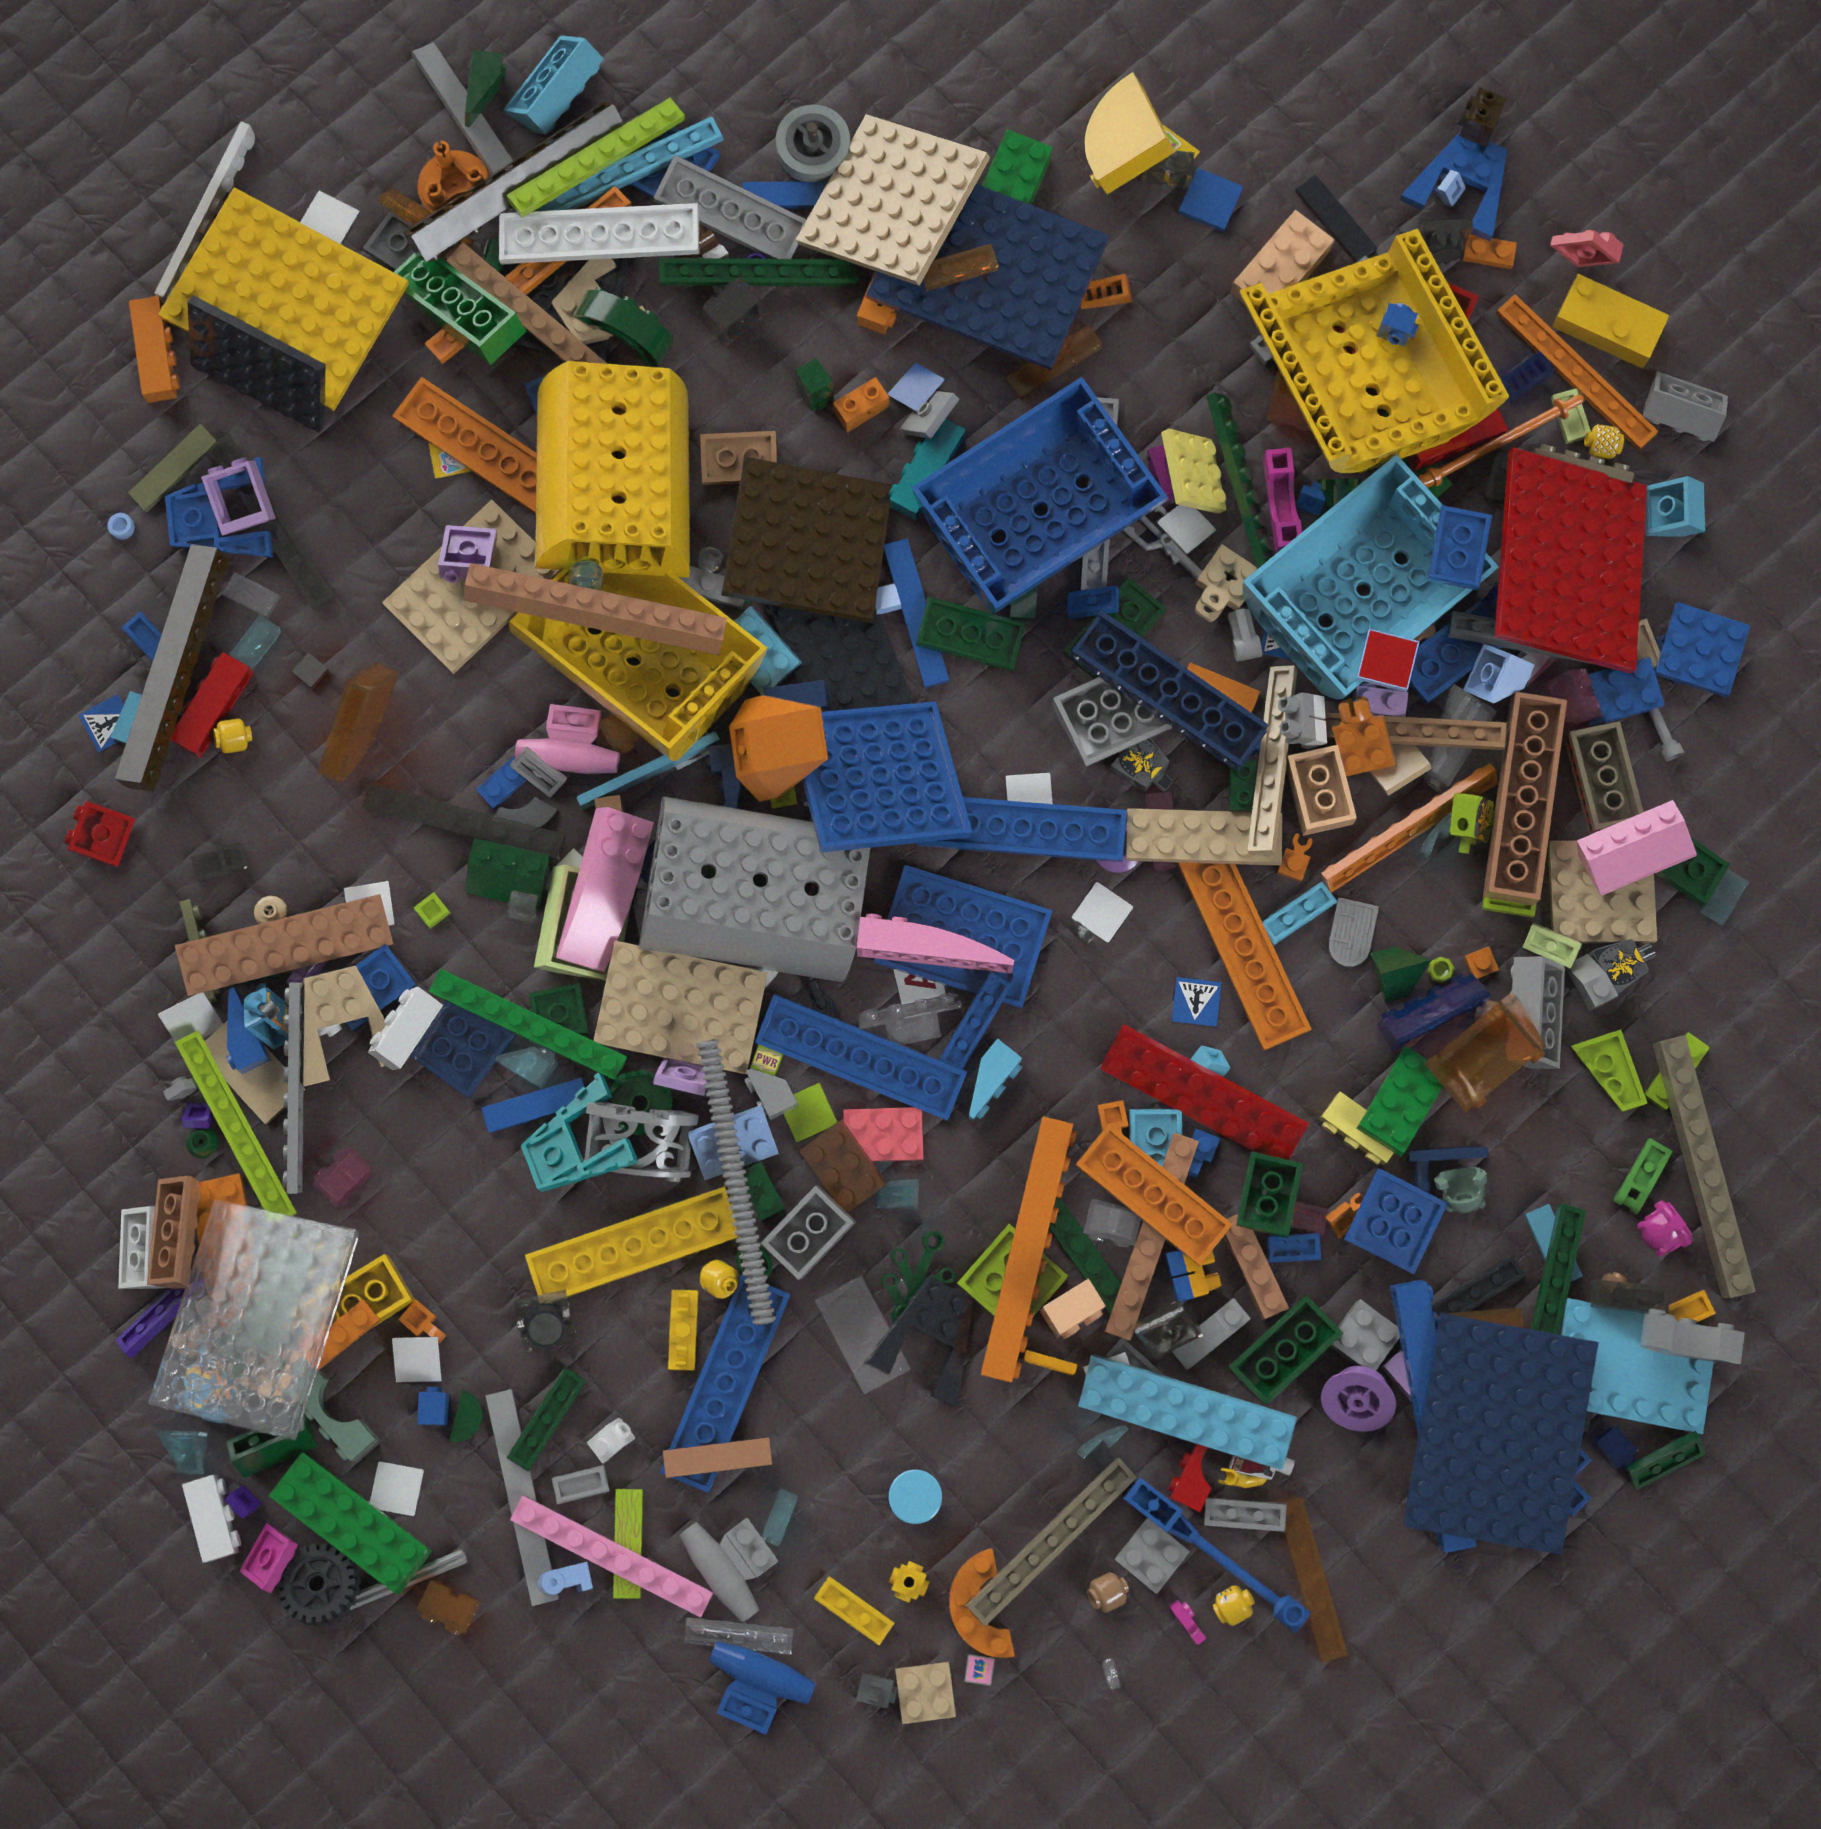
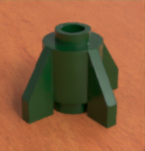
[1318,479,1361,510]

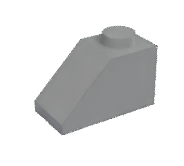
[1565,954,1618,1011]

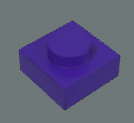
[182,1103,213,1128]
[225,1485,262,1519]

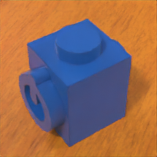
[1376,303,1419,347]

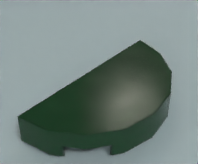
[449,1390,483,1442]

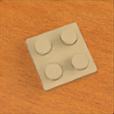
[895,1661,956,1724]

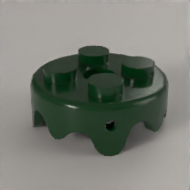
[607,1070,673,1136]

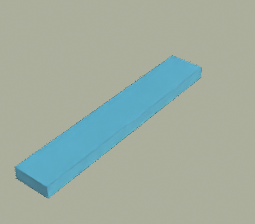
[577,731,721,810]

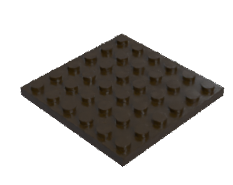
[721,456,893,623]

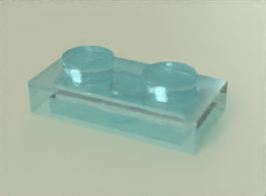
[229,615,282,670]

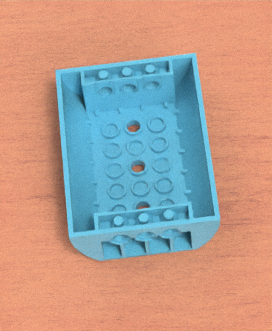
[1242,454,1499,699]

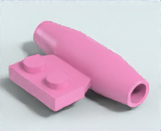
[515,704,620,774]

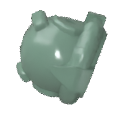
[1435,1166,1488,1214]

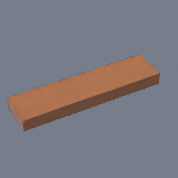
[663,1438,772,1478]

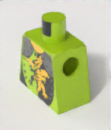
[1450,793,1496,855]

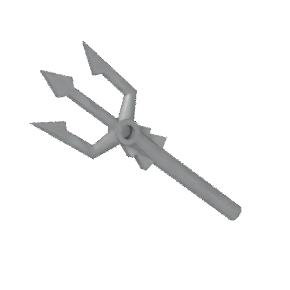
[1122,505,1227,607]

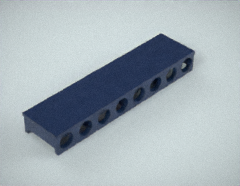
[1069,610,1269,772]

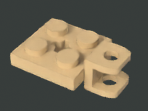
[1195,544,1257,622]

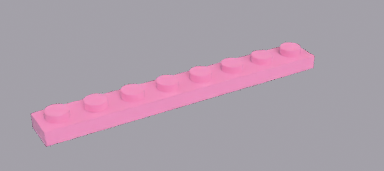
[510,1495,714,1617]

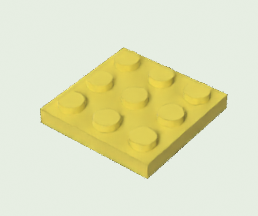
[1161,429,1227,514]

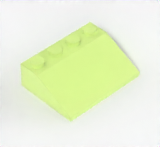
[534,864,631,981]

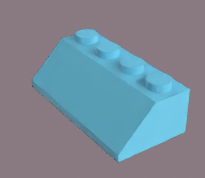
[503,36,604,134]

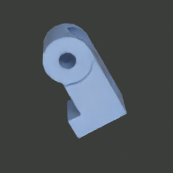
[537,1562,593,1596]

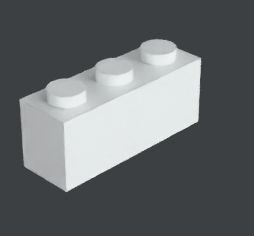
[368,987,443,1070]
[182,1475,241,1563]

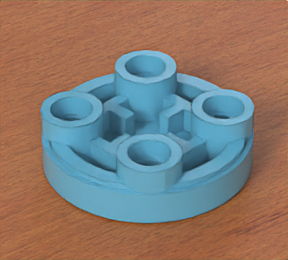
[889,1470,942,1524]

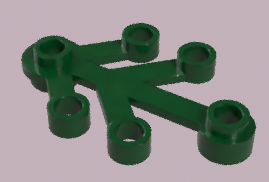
[880,1231,955,1328]

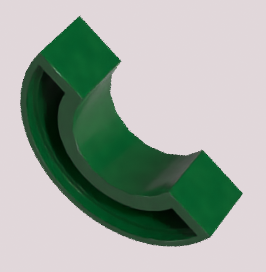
[572,287,673,368]

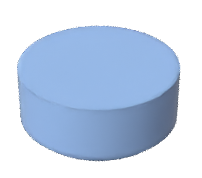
[107,513,135,540]

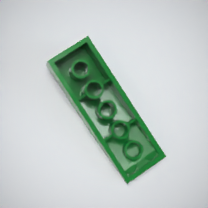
[393,253,526,365]

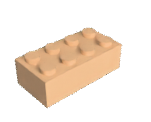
[1231,210,1334,303]

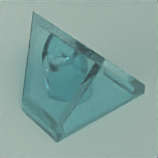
[155,1431,207,1474]

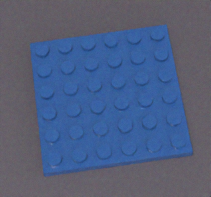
[802,702,972,853]

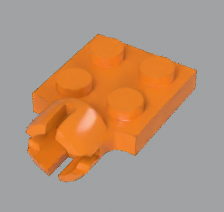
[1332,696,1396,776]

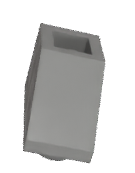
[744,1069,798,1120]

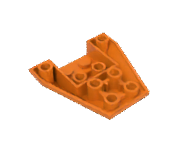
[729,695,828,802]

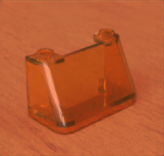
[1425,992,1547,1112]

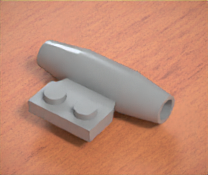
[679,1518,778,1622]

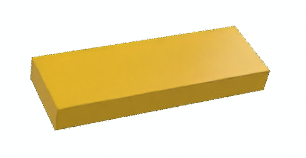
[813,1576,894,1645]

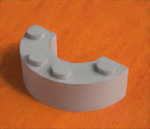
[1640,1309,1745,1364]

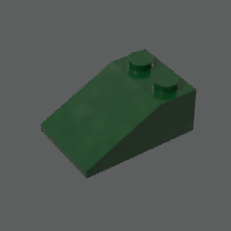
[1236,1152,1303,1238]

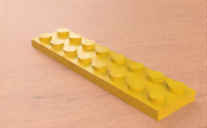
[525,1187,738,1304]

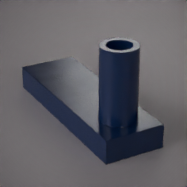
[1405,1146,1488,1192]

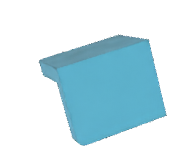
[1190,1045,1230,1077]

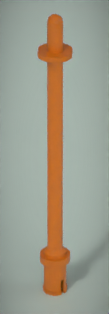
[1418,395,1584,488]

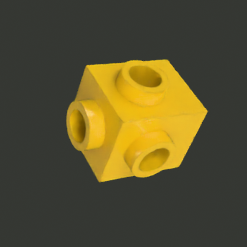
[889,1561,930,1602]

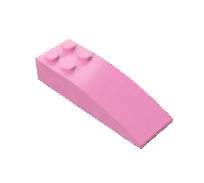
[556,807,654,972]
[857,914,1014,974]

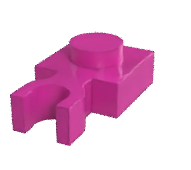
[1168,1600,1206,1645]

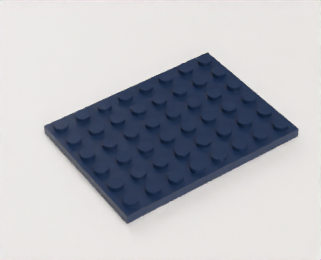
[866,184,1109,371]
[1402,1313,1599,1555]

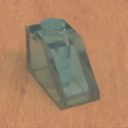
[495,1047,559,1090]

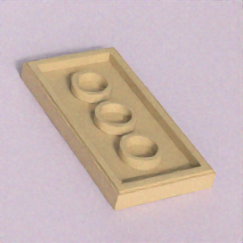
[205,1021,306,1125]

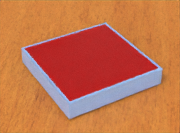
[1356,629,1419,692]

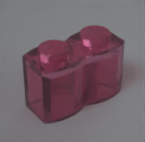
[313,1147,375,1208]

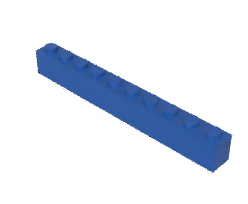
[1390,1280,1477,1553]

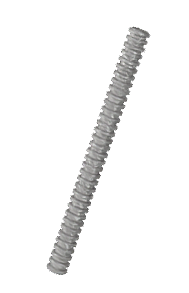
[696,1039,776,1325]

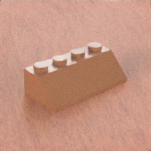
[147,1176,200,1289]

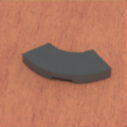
[487,797,558,837]

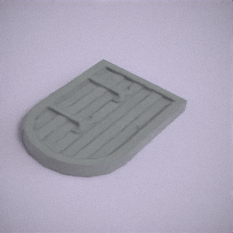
[1329,897,1379,967]

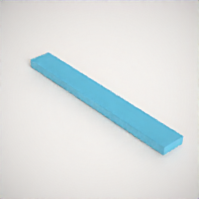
[538,117,723,211]

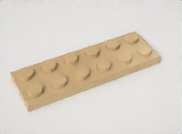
[1126,809,1282,865]

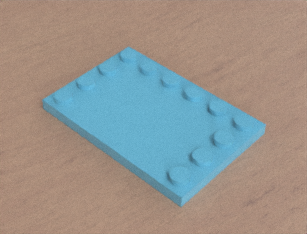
[1560,1299,1713,1434]

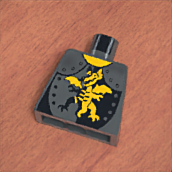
[1109,738,1173,792]
[1589,939,1656,994]

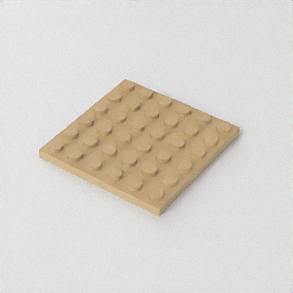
[796,114,990,286]

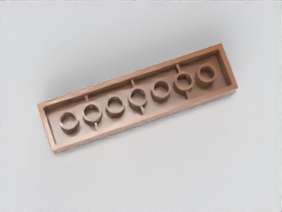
[1483,692,1567,906]

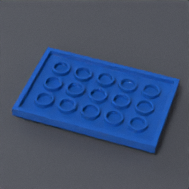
[874,865,1052,1009]

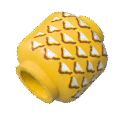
[1584,424,1624,459]

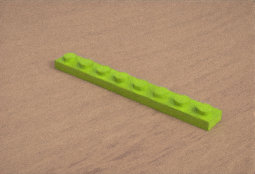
[507,98,685,218]
[175,1030,297,1226]

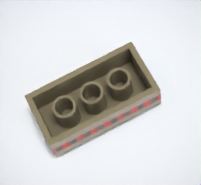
[1564,721,1644,835]

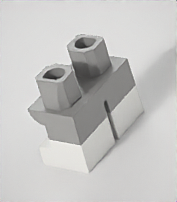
[1278,692,1327,749]

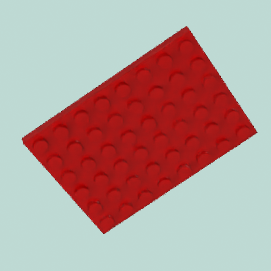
[1495,447,1647,674]

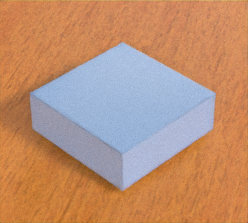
[875,584,901,614]

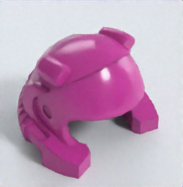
[1637,1200,1693,1257]

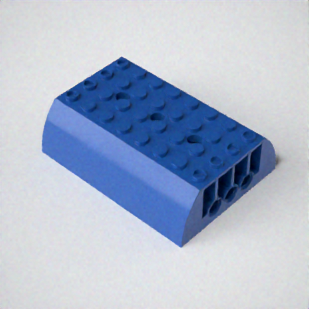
[912,377,1168,613]

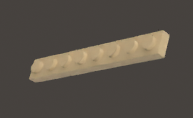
[1247,665,1298,855]

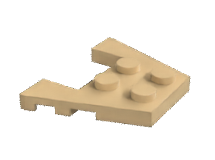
[552,258,645,344]

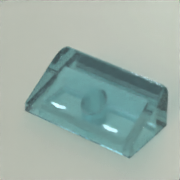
[762,1489,799,1546]

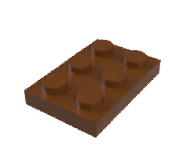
[799,1120,888,1213]

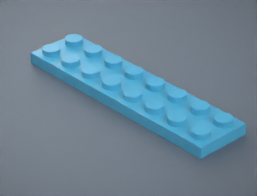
[1078,1354,1297,1470]

